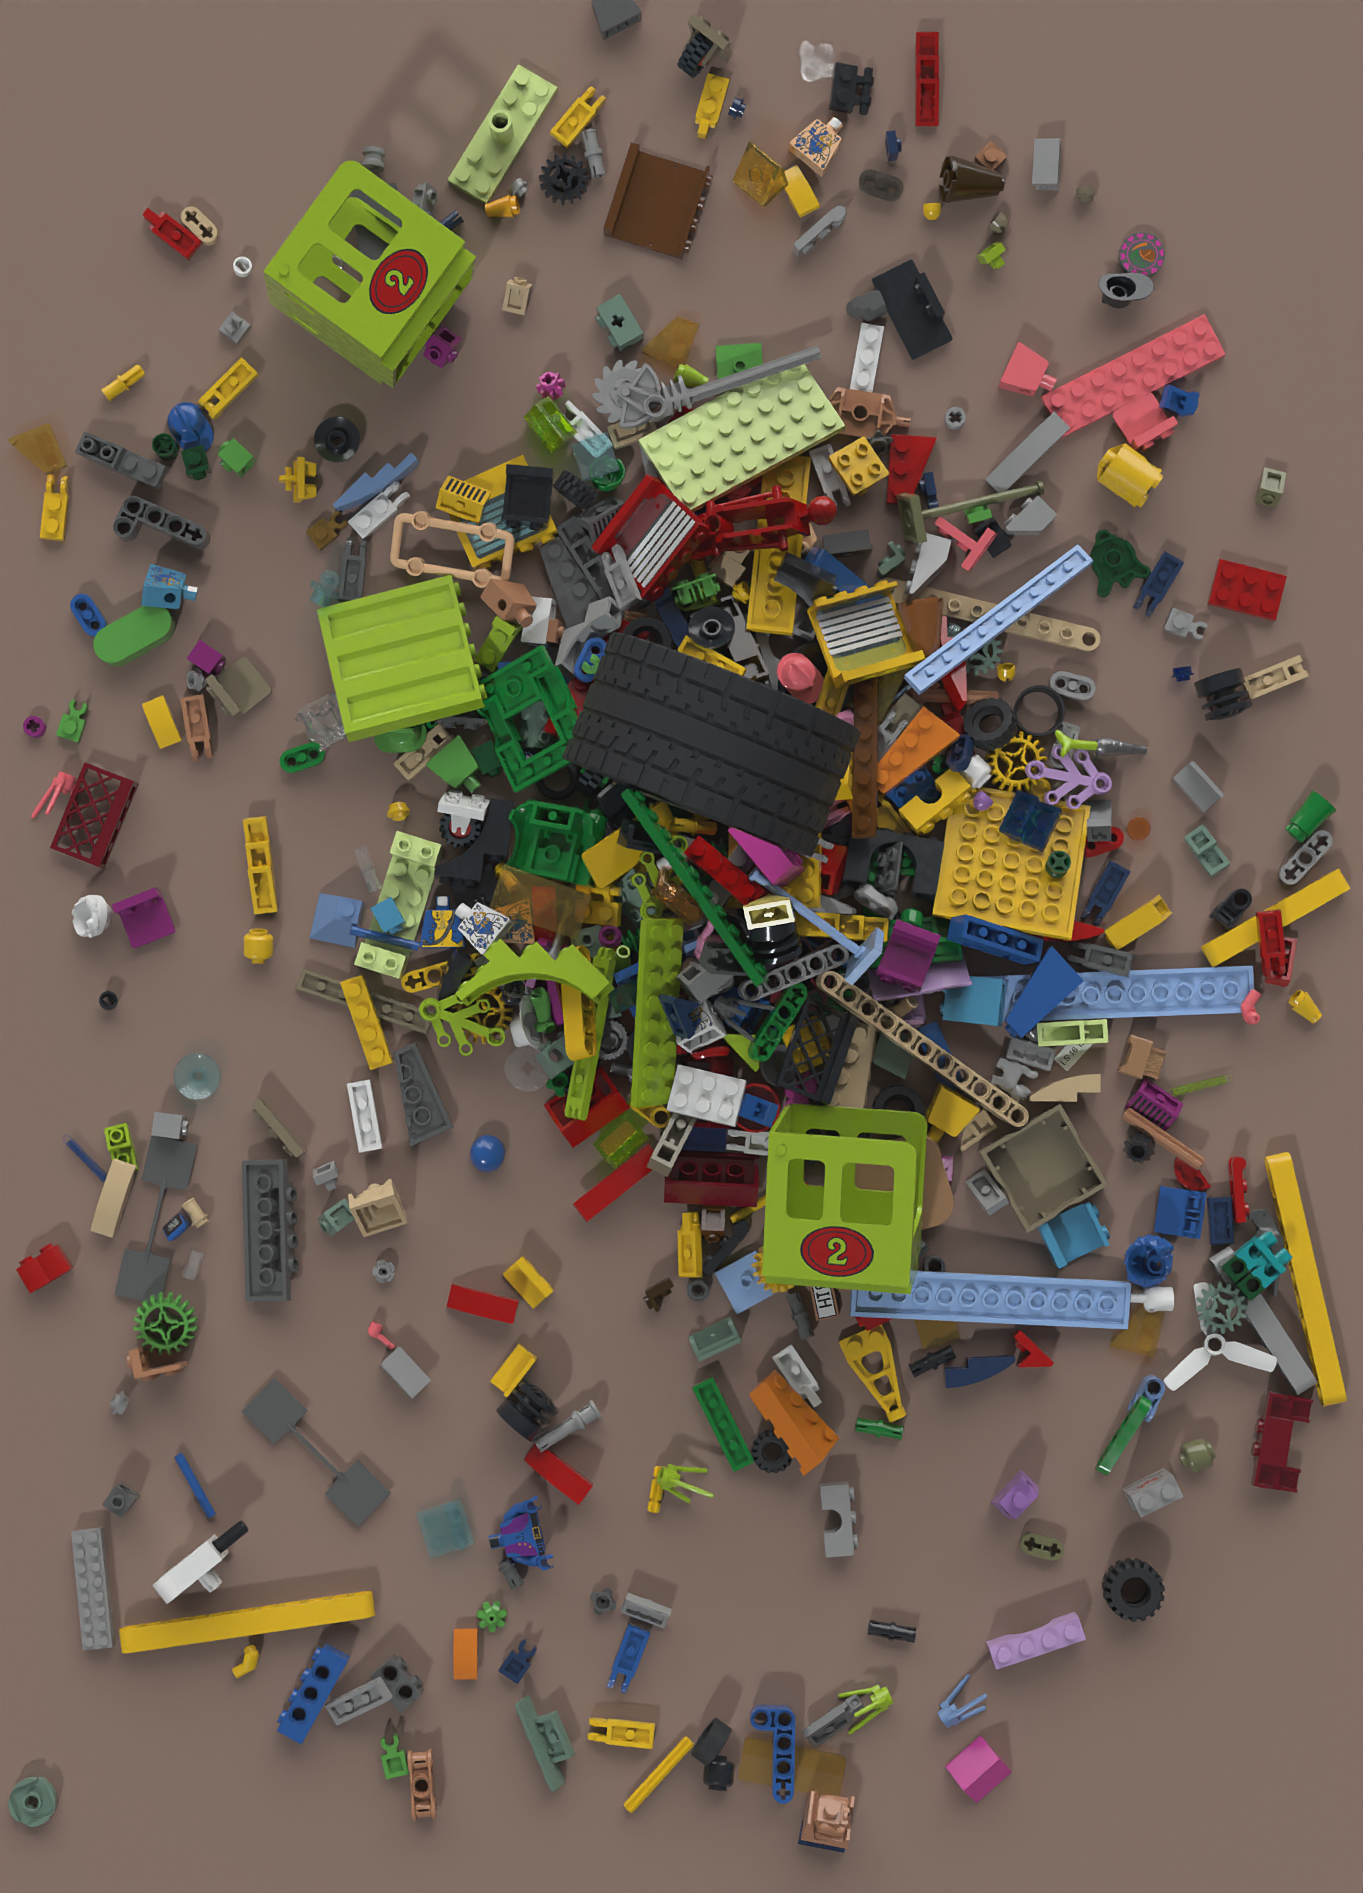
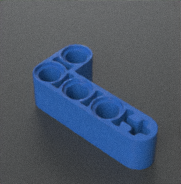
[804,548,886,614]
[750,1705,795,1804]

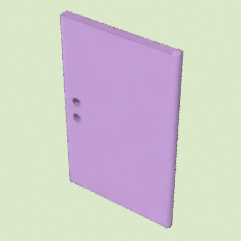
[867,947,972,1002]

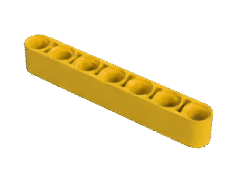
[1201,868,1350,967]

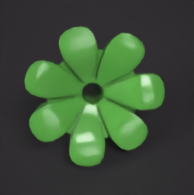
[476,1601,507,1632]

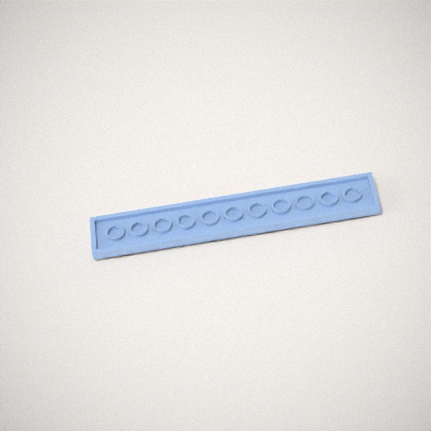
[983,966,1255,1023]
[849,1271,1131,1329]

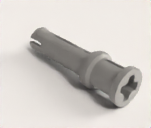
[534,1400,603,1452]

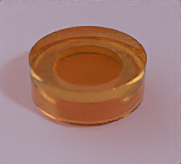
[1126,817,1151,841]

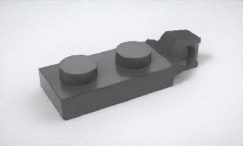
[802,1694,865,1748]

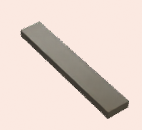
[296,968,434,1035]

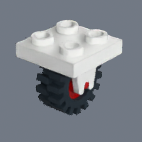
[437,790,491,848]

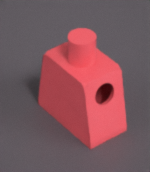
[998,342,1057,396]

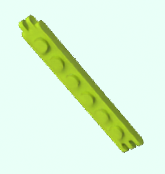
[564,947,616,1121]

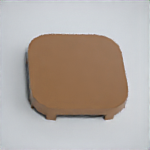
[855,1136,954,1230]

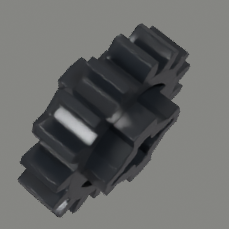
[539,153,589,205]

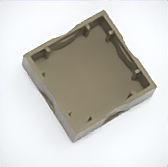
[977,1104,1108,1233]

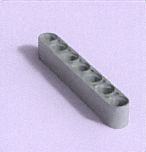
[1209,1246,1317,1396]

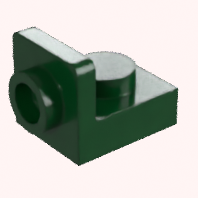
[181,445,212,481]

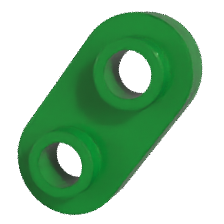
[279,742,326,774]

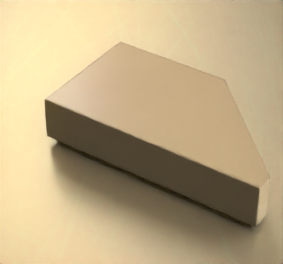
[960,1108,997,1152]

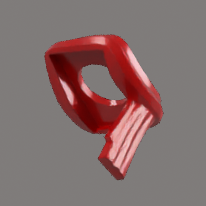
[690,1038,731,1060]

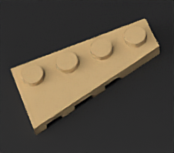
[824,1021,878,1108]

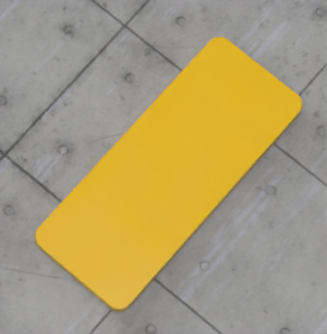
[582,801,681,888]

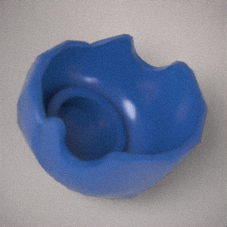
[470,1135,505,1173]

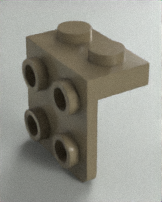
[205,657,272,720]

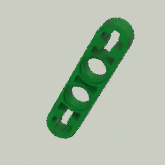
[748,982,808,1062]
[1095,1395,1152,1476]

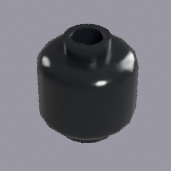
[703,1755,735,1791]

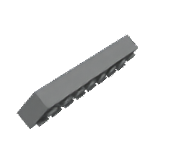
[71,1527,115,1651]

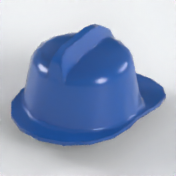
[168,402,214,451]

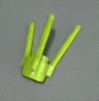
[657,1464,714,1503]
[838,1685,894,1735]

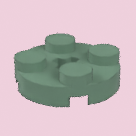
[8,1777,57,1827]

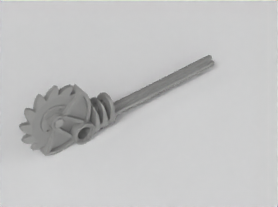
[592,345,822,429]

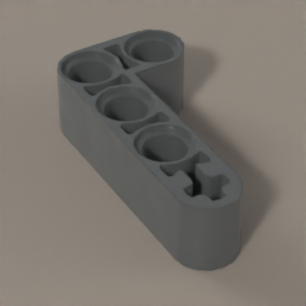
[113,496,210,549]

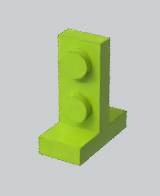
[474,616,523,672]

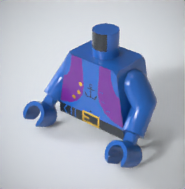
[489,1496,554,1570]

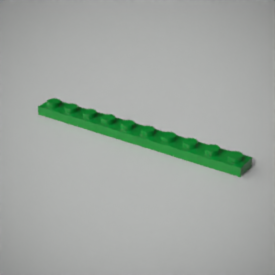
[621,789,769,987]

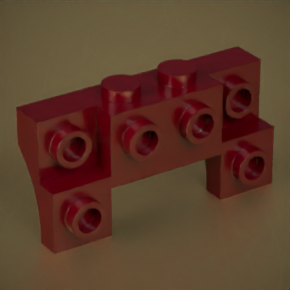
[1251,1391,1313,1493]

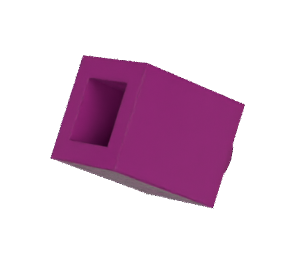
[186,639,226,675]

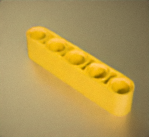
[561,945,597,1061]

